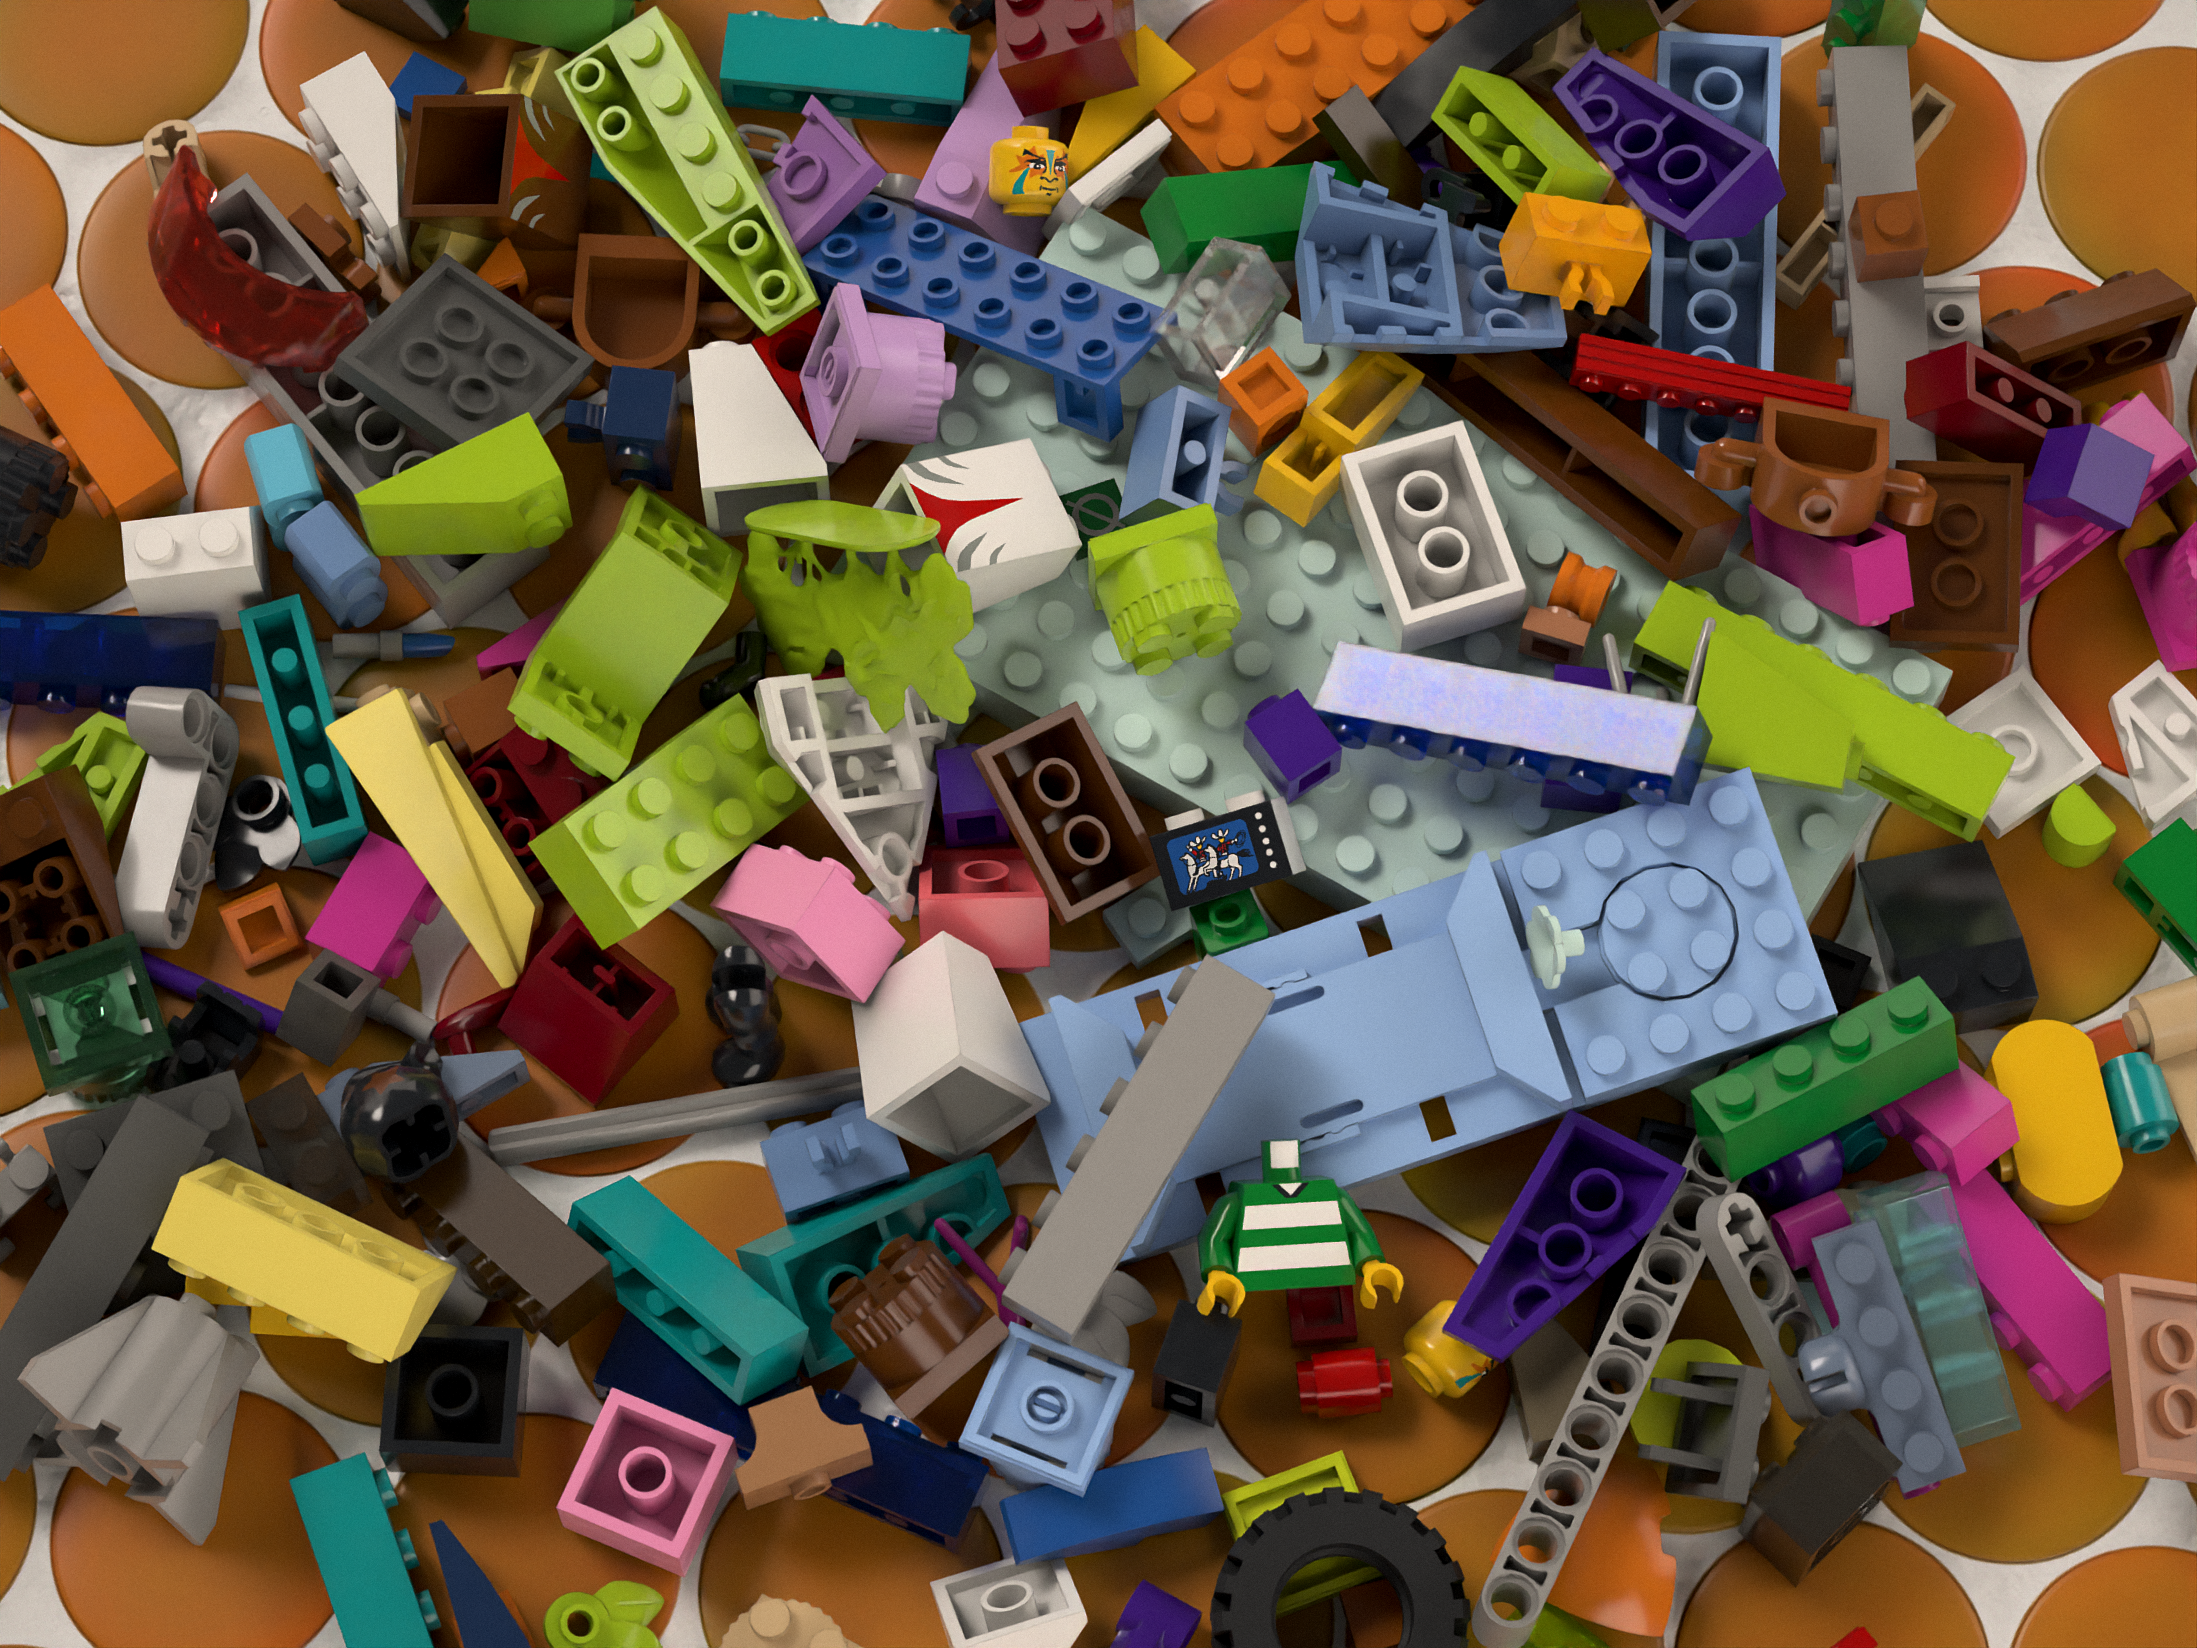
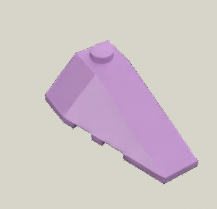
[914,49,1062,258]

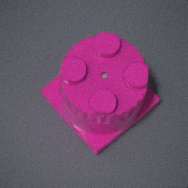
[2124,521,2197,672]

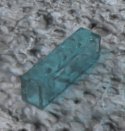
[1853,1170,2022,1449]

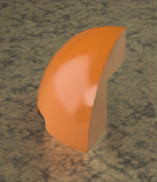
[1489,1452,1676,1637]

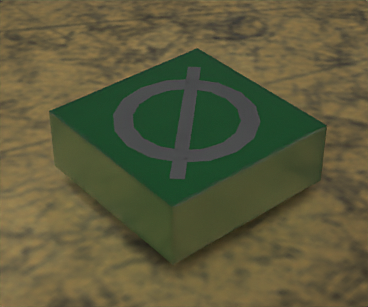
[1059,478,1130,561]

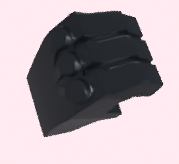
[143,980,266,1093]

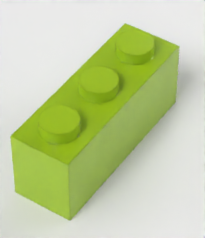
[1431,66,1612,205]

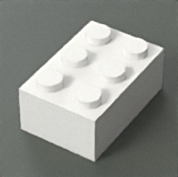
[1338,420,1526,655]

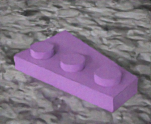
[767,95,887,259]

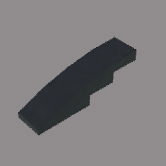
[1371,0,1581,153]

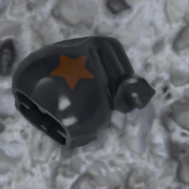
[340,1041,459,1183]

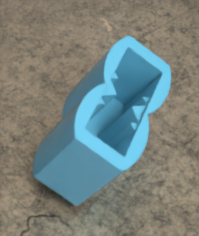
[244,423,325,552]

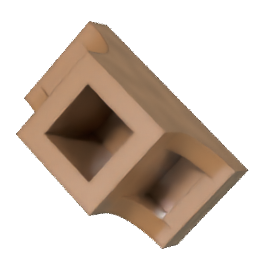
[734,1386,873,1510]

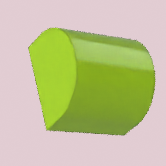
[2042,783,2117,868]

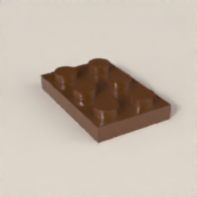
[1889,460,2024,653]

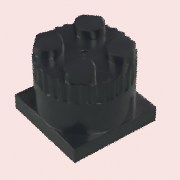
[0,425,78,571]

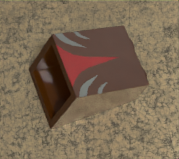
[400,94,593,251]

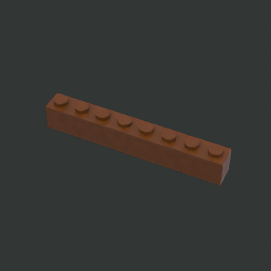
[1393,350,1743,582]

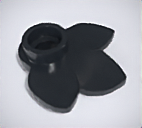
[212,775,302,893]

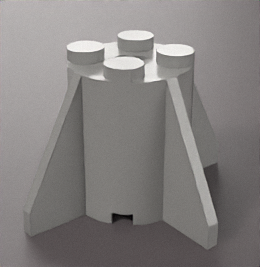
[17,1293,260,1545]

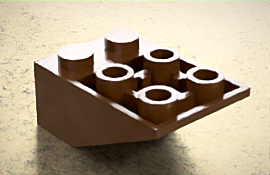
[0,764,128,1001]

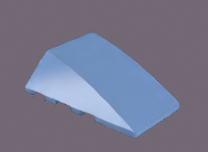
[1295,161,1567,354]

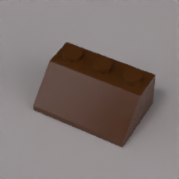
[1982,268,2197,394]
[971,701,1161,926]

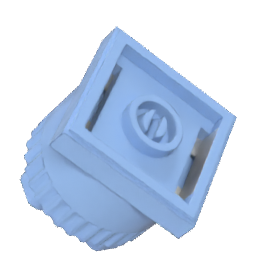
[959,1321,1134,1497]

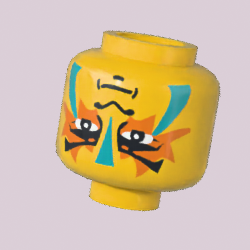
[989,126,1069,217]
[1401,1300,1499,1398]

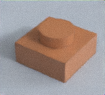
[1518,605,1591,666]

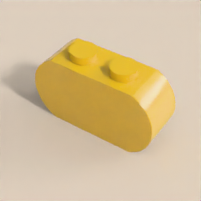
[1983,1019,2123,1224]

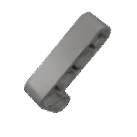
[115,686,240,950]

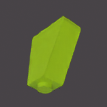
[1686,631,1865,795]

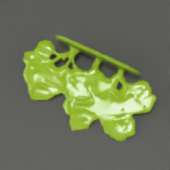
[738,499,976,734]

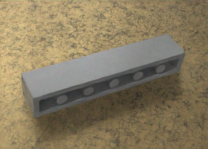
[997,954,1276,1345]

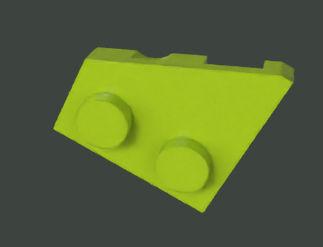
[0,711,149,845]

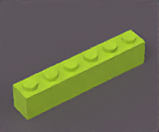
[1628,580,2016,843]

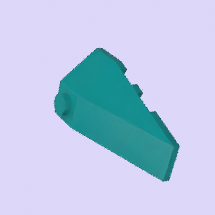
[735,1152,1011,1378]

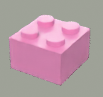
[710,843,906,1003]
[556,1387,739,1578]

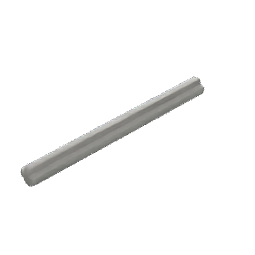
[488,1066,864,1167]

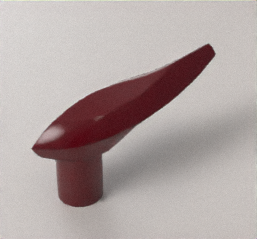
[431,984,519,1056]

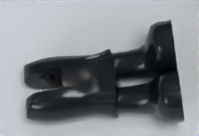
[705,945,786,1089]

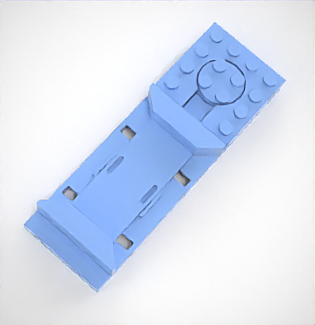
[1018,767,1838,1269]

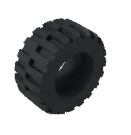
[1209,1487,1471,1648]

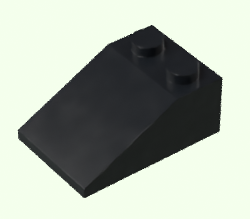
[1857,840,2039,1035]

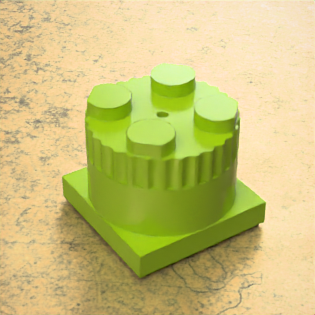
[1088,503,1242,676]

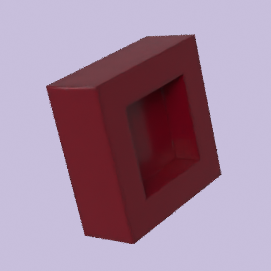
[1285,1285,1358,1348]

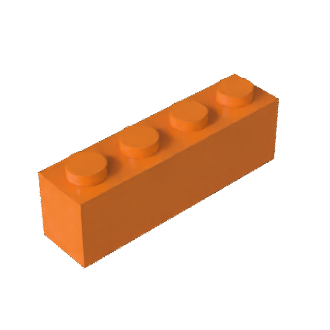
[0,283,188,528]

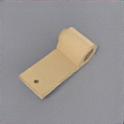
[2122,975,2197,1164]

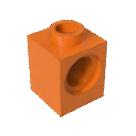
[1217,346,1309,458]

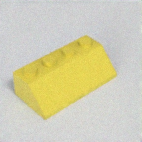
[151,1158,458,1363]

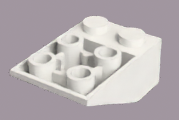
[298,51,412,283]

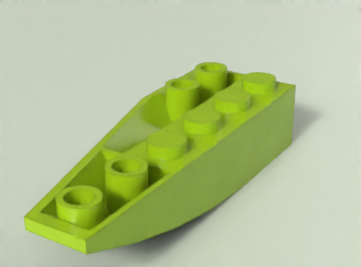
[554,6,821,336]

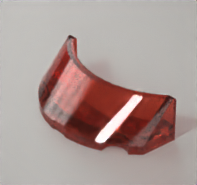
[148,144,369,373]

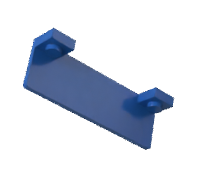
[802,194,1174,443]

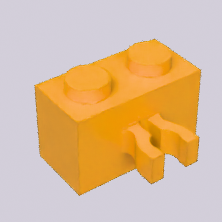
[1498,192,1652,315]

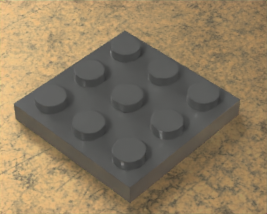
[332,253,595,452]
[43,1069,268,1316]

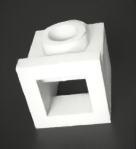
[1923,275,1983,353]

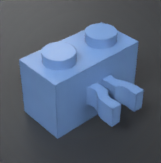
[1118,384,1250,526]
[760,1100,910,1225]

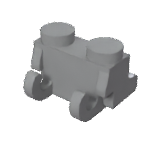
[0,1137,66,1265]

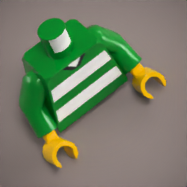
[1197,1139,1404,1318]

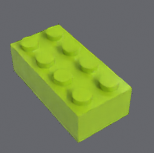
[528,693,811,950]

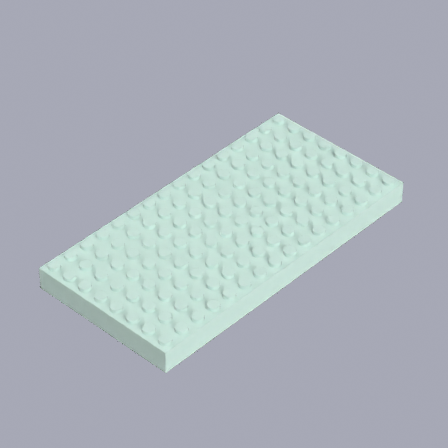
[830,207,1953,1108]

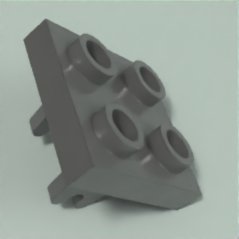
[1637,1361,1771,1504]

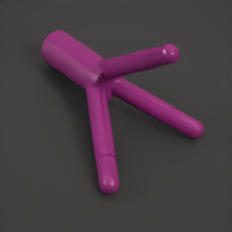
[934,1215,1029,1328]

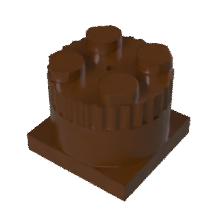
[828,1233,1010,1419]

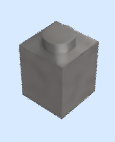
[275,948,381,1067]

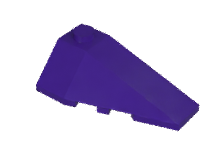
[1552,47,1786,241]
[1442,1109,1687,1363]

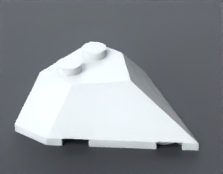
[754,673,948,922]

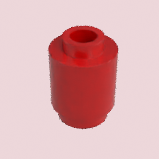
[1295,1346,1393,1419]

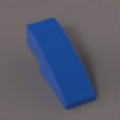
[999,1447,1225,1566]

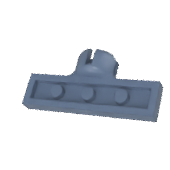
[1798,1216,1967,1493]

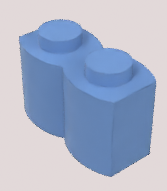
[284,500,388,630]

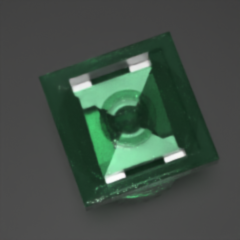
[8,931,175,1104]

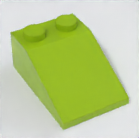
[354,412,573,556]

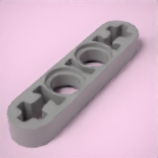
[1696,1192,1847,1428]

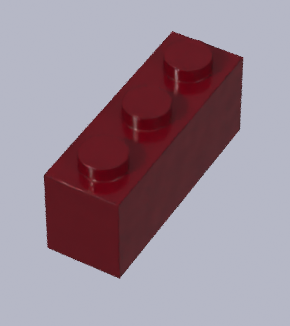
[1904,341,2081,477]

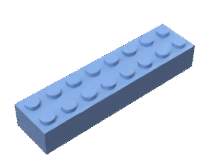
[1640,31,1782,516]

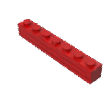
[1569,333,1851,424]

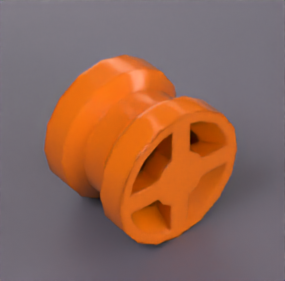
[1546,551,1618,629]

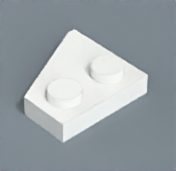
[2108,659,2197,832]

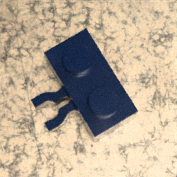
[564,365,683,493]

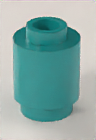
[2100,1052,2180,1154]

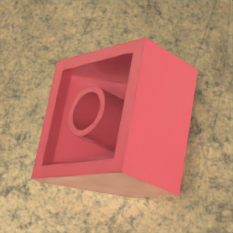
[919,843,1050,974]

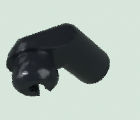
[698,631,767,711]

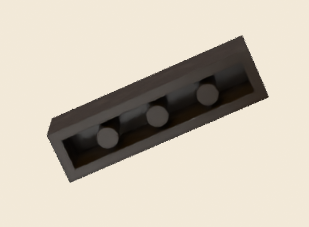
[381,1130,618,1348]

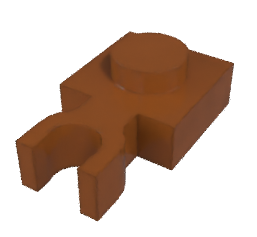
[287,203,382,307]

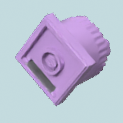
[799,282,957,463]

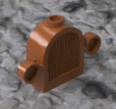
[522,233,757,390]
[1694,397,1938,537]

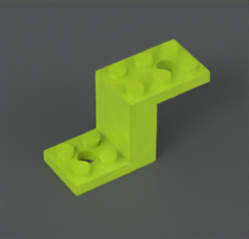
[507,483,744,782]

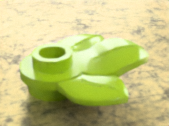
[543,1580,664,1648]

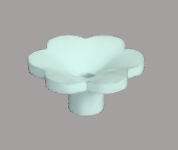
[1526,905,1585,989]

